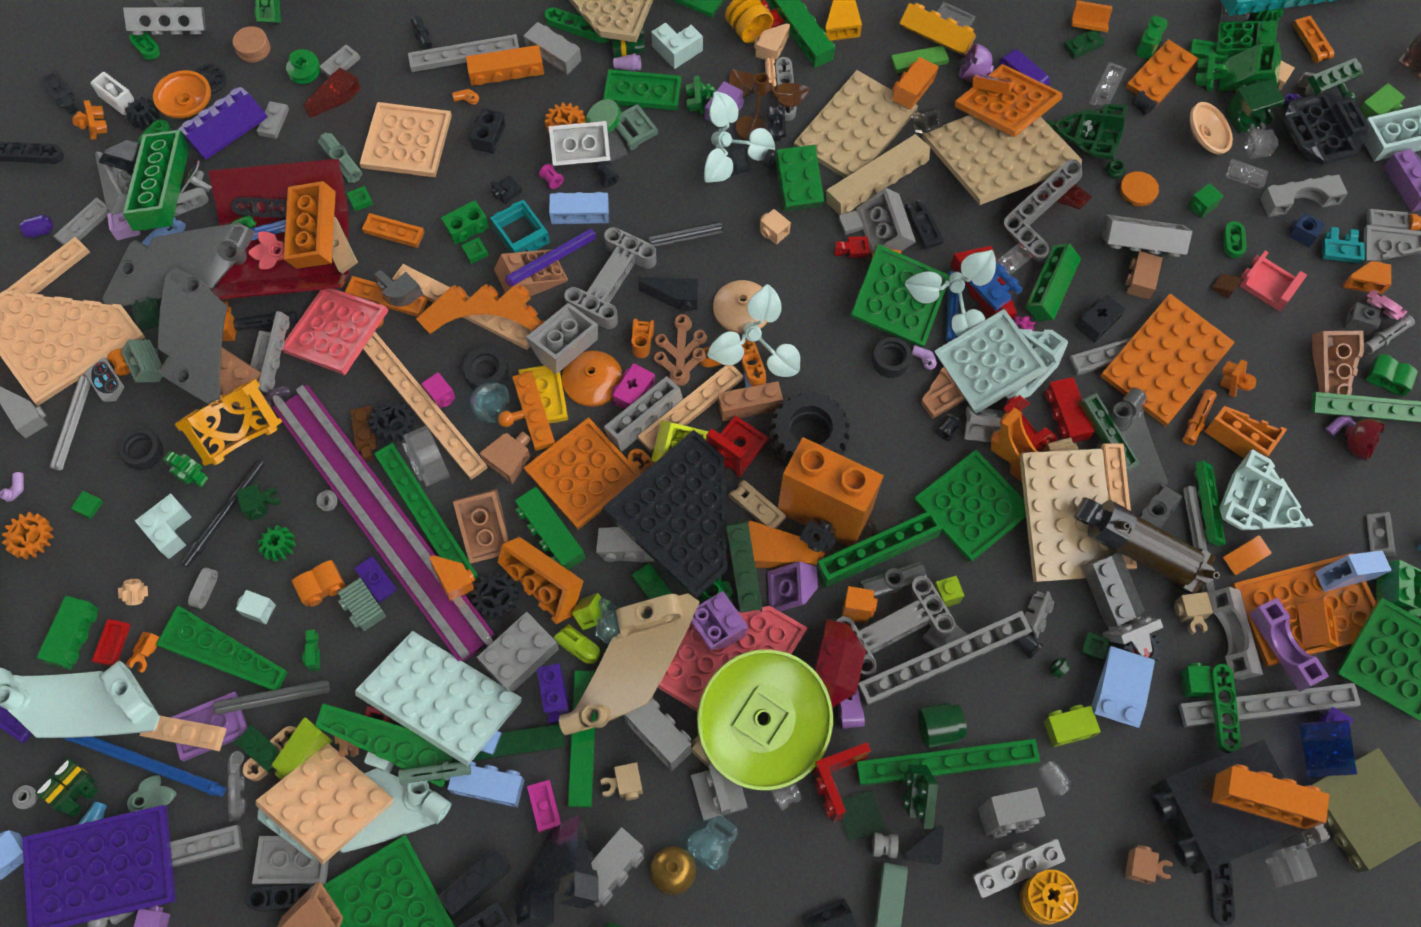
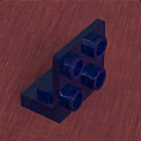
[1300,720,1357,777]

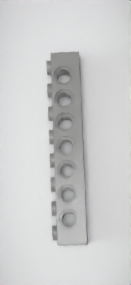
[858,611,1032,706]

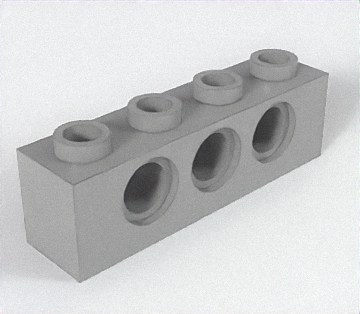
[123,7,206,35]
[604,376,683,452]

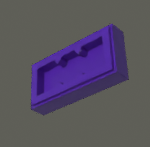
[354,556,398,603]

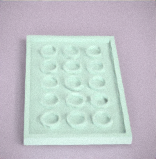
[355,631,521,766]

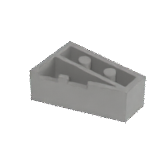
[596,527,656,563]

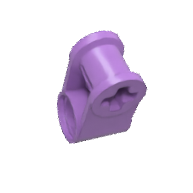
[837,688,865,729]

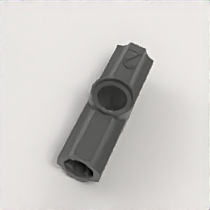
[859,562,927,598]

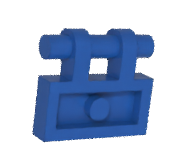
[969,262,1023,311]

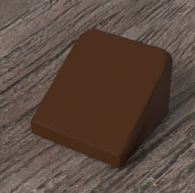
[1211,274,1242,299]

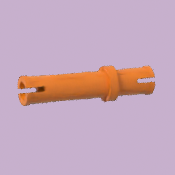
[1182,389,1217,445]

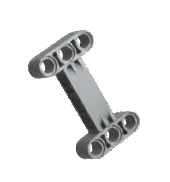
[564,227,657,329]
[837,576,955,679]

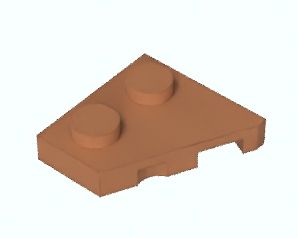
[921,367,966,419]

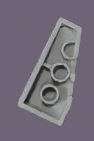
[95,151,132,215]

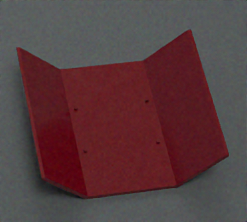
[209,159,350,300]

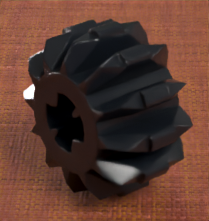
[125,97,160,130]

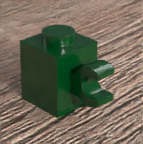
[236,484,281,520]

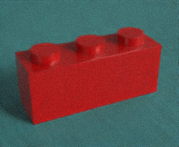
[1045,377,1094,443]

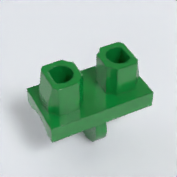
[686,75,716,114]

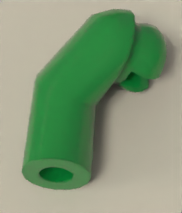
[231,215,256,228]

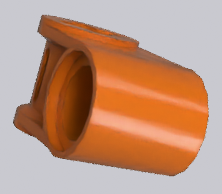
[631,318,654,358]

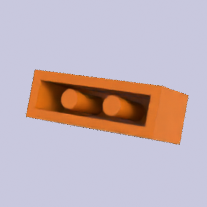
[892,57,939,109]

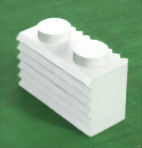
[91,72,134,115]

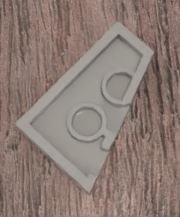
[1363,225,1421,264]

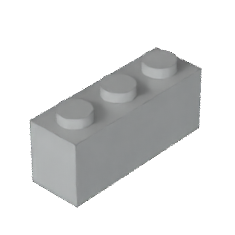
[524,22,581,75]

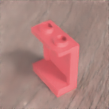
[1239,250,1307,311]

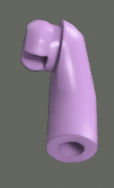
[912,345,937,370]
[0,472,24,502]

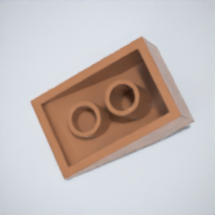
[453,489,509,564]

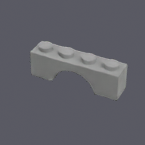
[1260,175,1348,217]
[1209,587,1263,680]

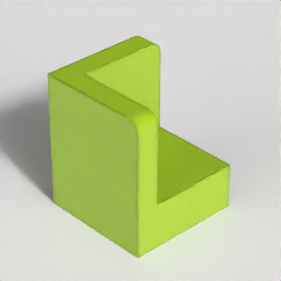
[572,593,609,630]

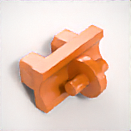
[72,100,107,140]
[1221,359,1256,398]

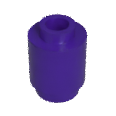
[20,214,54,238]

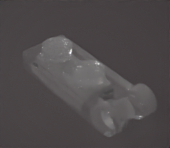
[1089,62,1126,106]
[996,243,1032,276]
[227,752,245,821]

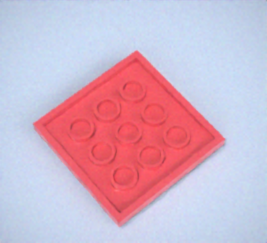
[281,289,388,375]

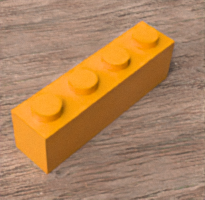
[899,3,976,56]

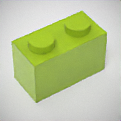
[1044,705,1101,748]

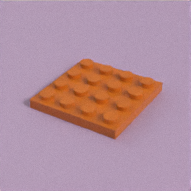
[955,64,1063,137]
[524,417,641,530]

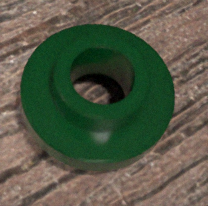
[1106,159,1125,178]
[1050,658,1070,678]

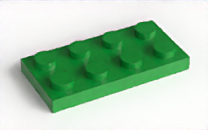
[604,69,682,110]

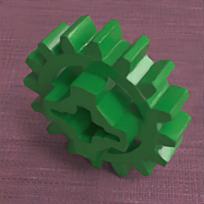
[163,451,208,487]

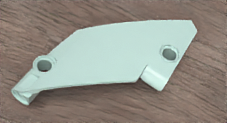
[0,661,160,738]
[258,768,452,861]

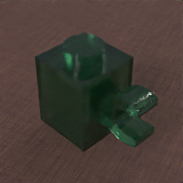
[132,297,161,331]

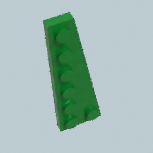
[156,606,288,691]
[315,703,453,787]

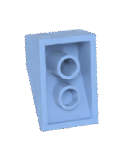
[1091,646,1155,728]

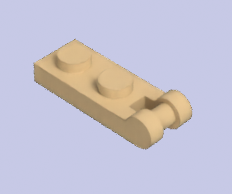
[728,480,786,529]

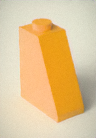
[825,0,862,41]

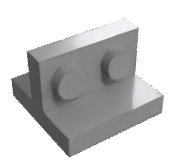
[964,406,1007,443]
[691,765,748,822]

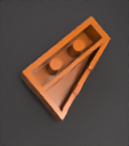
[1204,406,1287,458]

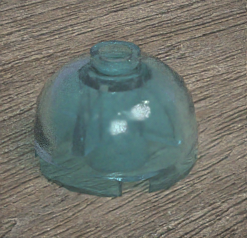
[470,382,509,424]

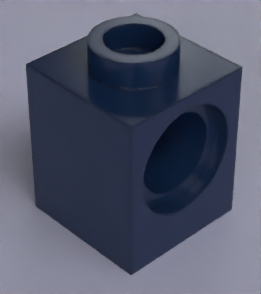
[1288,213,1325,248]

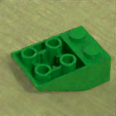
[1217,21,1278,57]
[1219,42,1282,92]
[1376,560,1421,612]

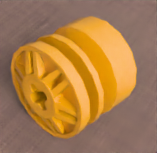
[725,0,773,43]
[1019,870,1078,925]

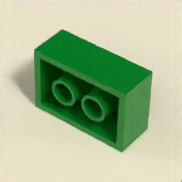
[775,144,824,212]

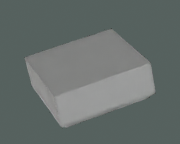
[838,211,863,235]

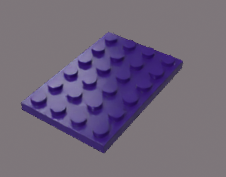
[22,805,176,927]

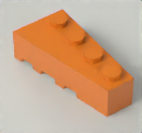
[498,537,583,624]

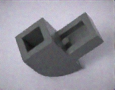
[374,269,423,307]

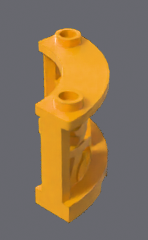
[175,379,282,466]

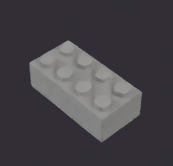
[1101,214,1193,257]

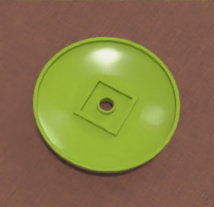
[697,649,833,790]

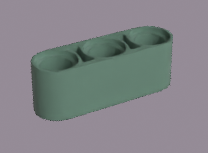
[874,862,908,927]

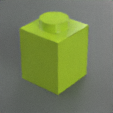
[934,576,964,607]

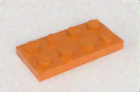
[1126,39,1199,107]

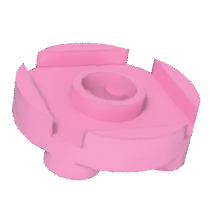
[1366,290,1407,320]

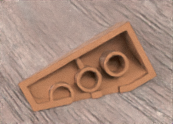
[1312,331,1364,395]

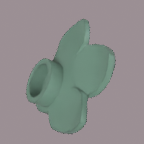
[127,775,177,812]

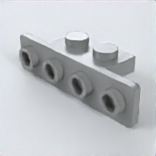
[251,311,289,394]
[973,838,1065,898]

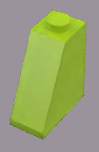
[272,717,333,780]

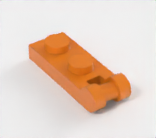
[1292,15,1334,63]

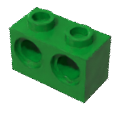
[441,200,489,245]

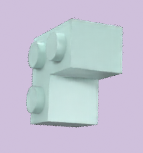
[651,23,703,69]
[135,494,191,559]

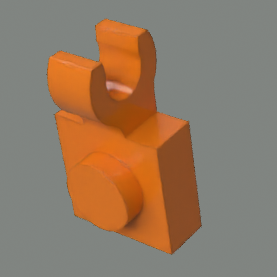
[126,632,159,673]

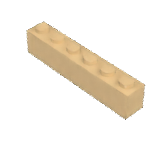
[826,134,930,215]

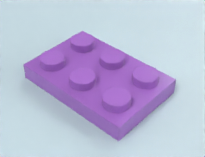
[170,692,248,762]

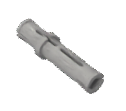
[1364,315,1415,354]

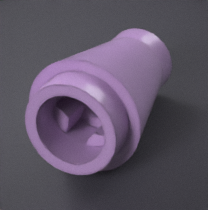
[613,53,641,72]

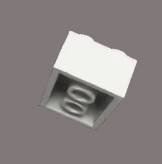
[549,121,610,166]

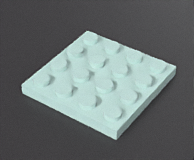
[934,309,1048,414]

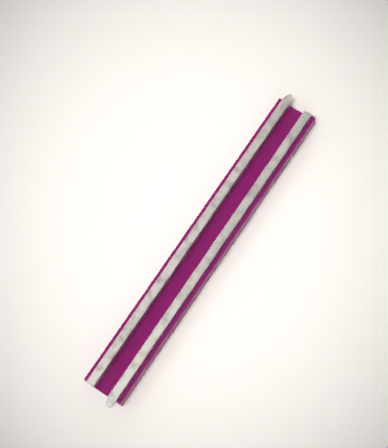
[272,385,496,662]

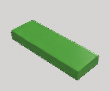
[891,45,949,74]

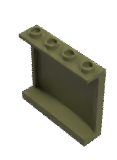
[1311,748,1421,873]

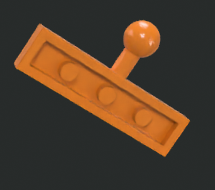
[345,276,427,328]
[498,371,555,451]

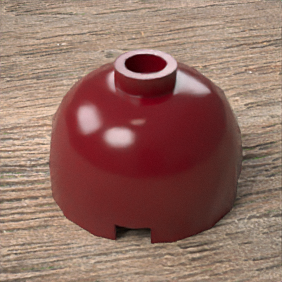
[1344,419,1386,461]

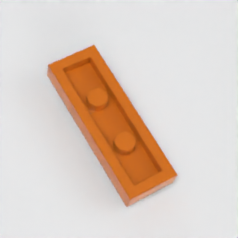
[362,213,425,248]

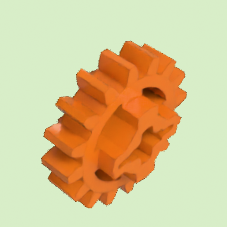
[545,102,586,133]
[2,512,54,559]

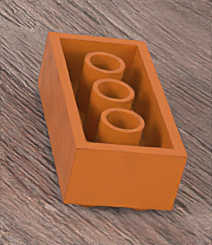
[284,181,335,269]
[1212,764,1330,830]

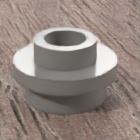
[316,490,338,511]
[12,785,38,809]

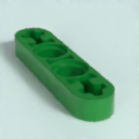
[545,7,610,43]
[1211,664,1241,753]

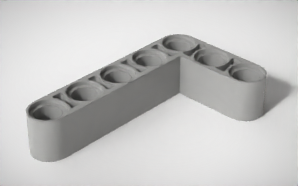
[1004,159,1082,262]

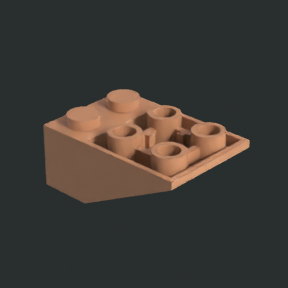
[494,249,568,296]

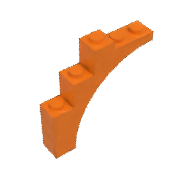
[417,283,545,334]

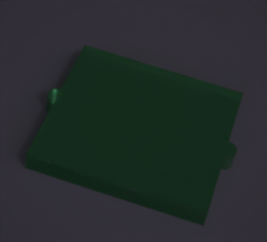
[842,791,886,841]

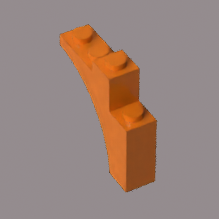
[990,408,1038,482]

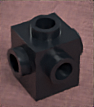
[800,518,837,552]

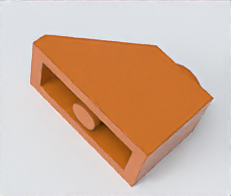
[1343,261,1391,294]
[429,555,475,601]

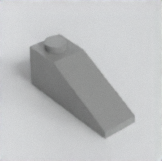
[0,387,48,438]

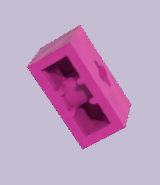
[612,363,655,410]

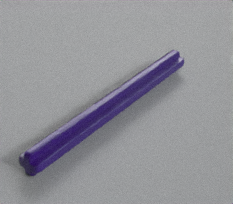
[505,229,596,286]

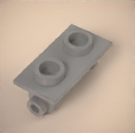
[1025,591,1054,639]

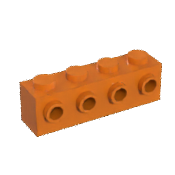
[466,45,544,86]

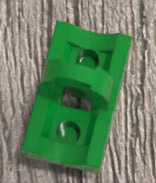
[1196,53,1228,91]

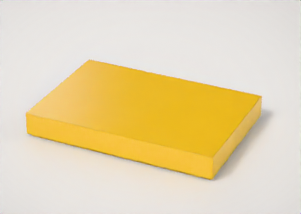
[518,366,568,423]

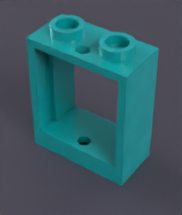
[490,199,550,253]

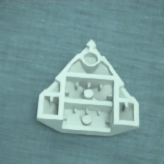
[1005,329,1068,400]
[1219,449,1313,530]

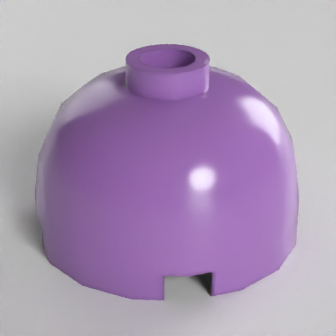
[959,44,994,82]

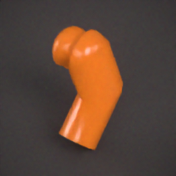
[452,89,479,104]

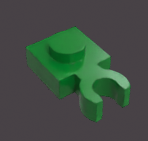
[302,629,320,671]

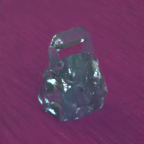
[595,598,620,645]
[687,815,738,870]

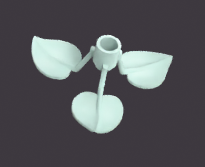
[704,92,775,182]
[905,250,996,336]
[707,284,800,377]

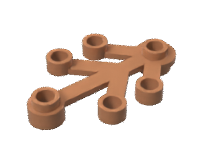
[654,314,707,386]

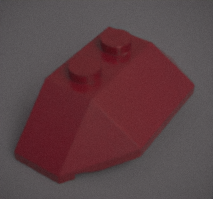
[814,619,866,708]

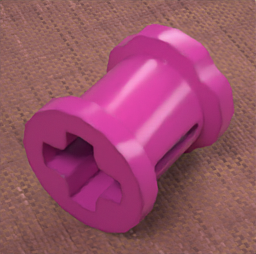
[539,164,564,189]

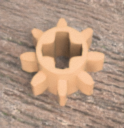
[118,579,148,605]

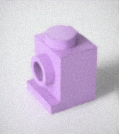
[107,213,140,240]

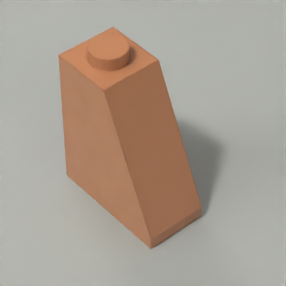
[277,882,343,927]

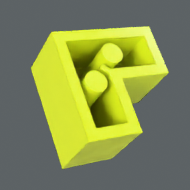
[651,420,708,462]

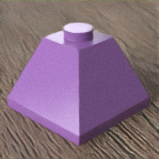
[767,561,818,611]

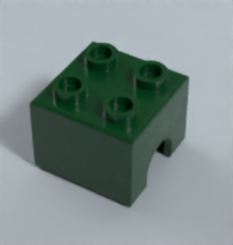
[1225,79,1285,134]

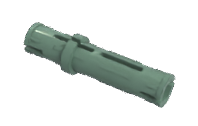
[398,761,471,785]

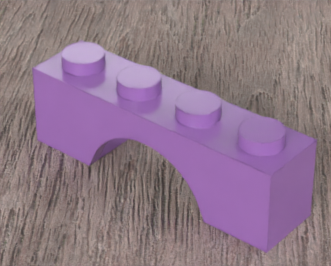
[1249,598,1329,692]

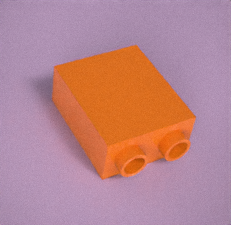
[778,438,884,547]

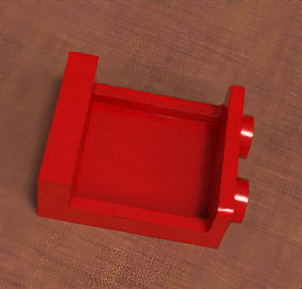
[1003,395,1058,451]

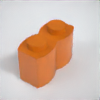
[292,560,346,607]

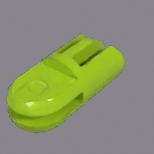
[554,624,600,664]

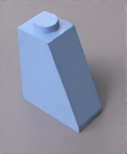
[1315,550,1392,592]

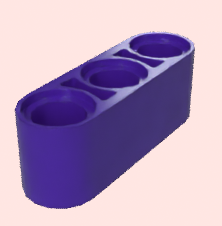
[999,49,1050,86]

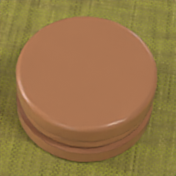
[232,26,270,63]

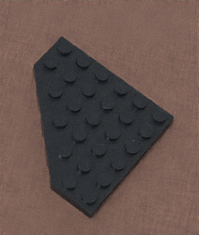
[602,430,727,599]

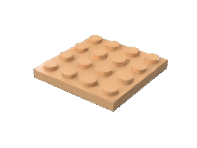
[360,102,452,177]
[256,743,393,864]

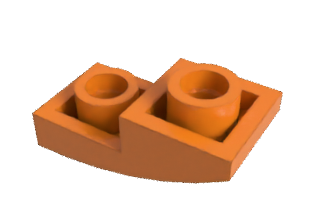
[1222,535,1271,576]

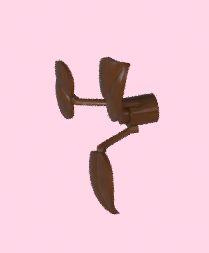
[729,69,810,141]

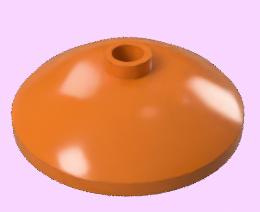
[153,70,211,118]
[562,351,623,407]

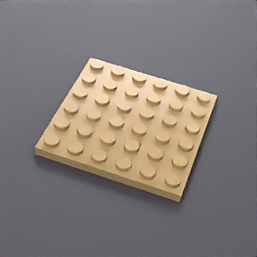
[923,115,1082,205]

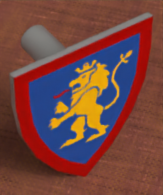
[179,160,212,194]

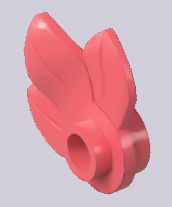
[248,232,284,270]

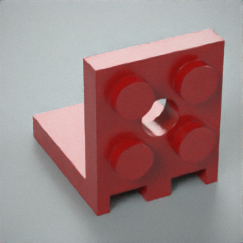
[706,415,769,478]
[812,742,871,822]

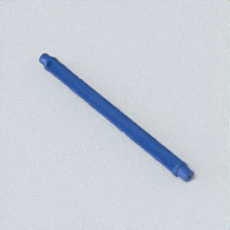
[64,737,226,797]

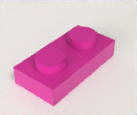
[527,780,561,833]

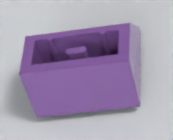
[691,592,748,650]

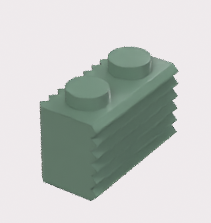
[121,339,163,382]
[337,578,386,631]

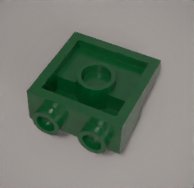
[902,764,938,829]

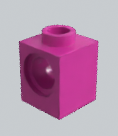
[422,372,455,409]

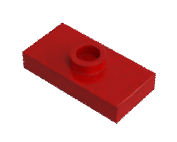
[92,619,131,666]

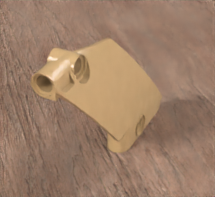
[559,593,700,735]

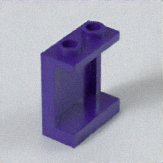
[537,664,570,724]

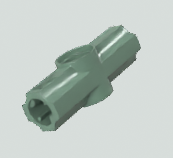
[317,133,363,183]

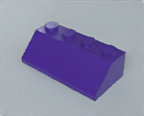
[178,87,268,160]

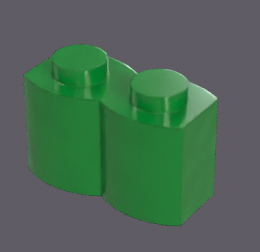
[1136,15,1167,60]
[1366,354,1418,397]

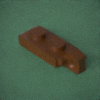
[350,406,378,462]

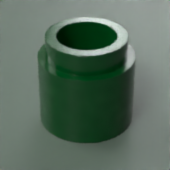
[918,702,967,749]

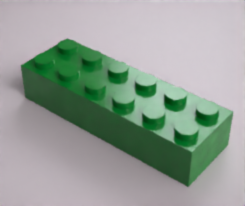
[123,130,190,231]

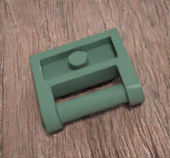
[615,104,658,150]

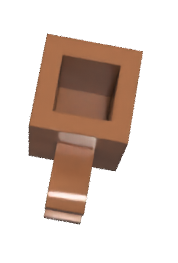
[1125,845,1173,884]

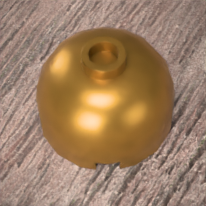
[650,846,697,895]

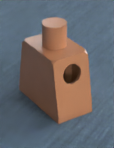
[480,432,531,484]

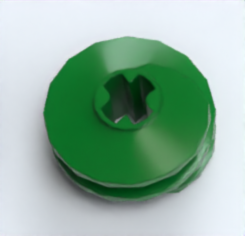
[286,49,321,84]

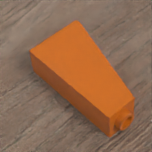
[748,520,825,569]

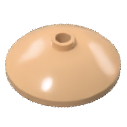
[1190,102,1233,155]
[713,280,767,334]

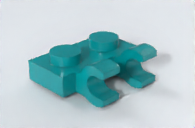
[1322,227,1365,263]

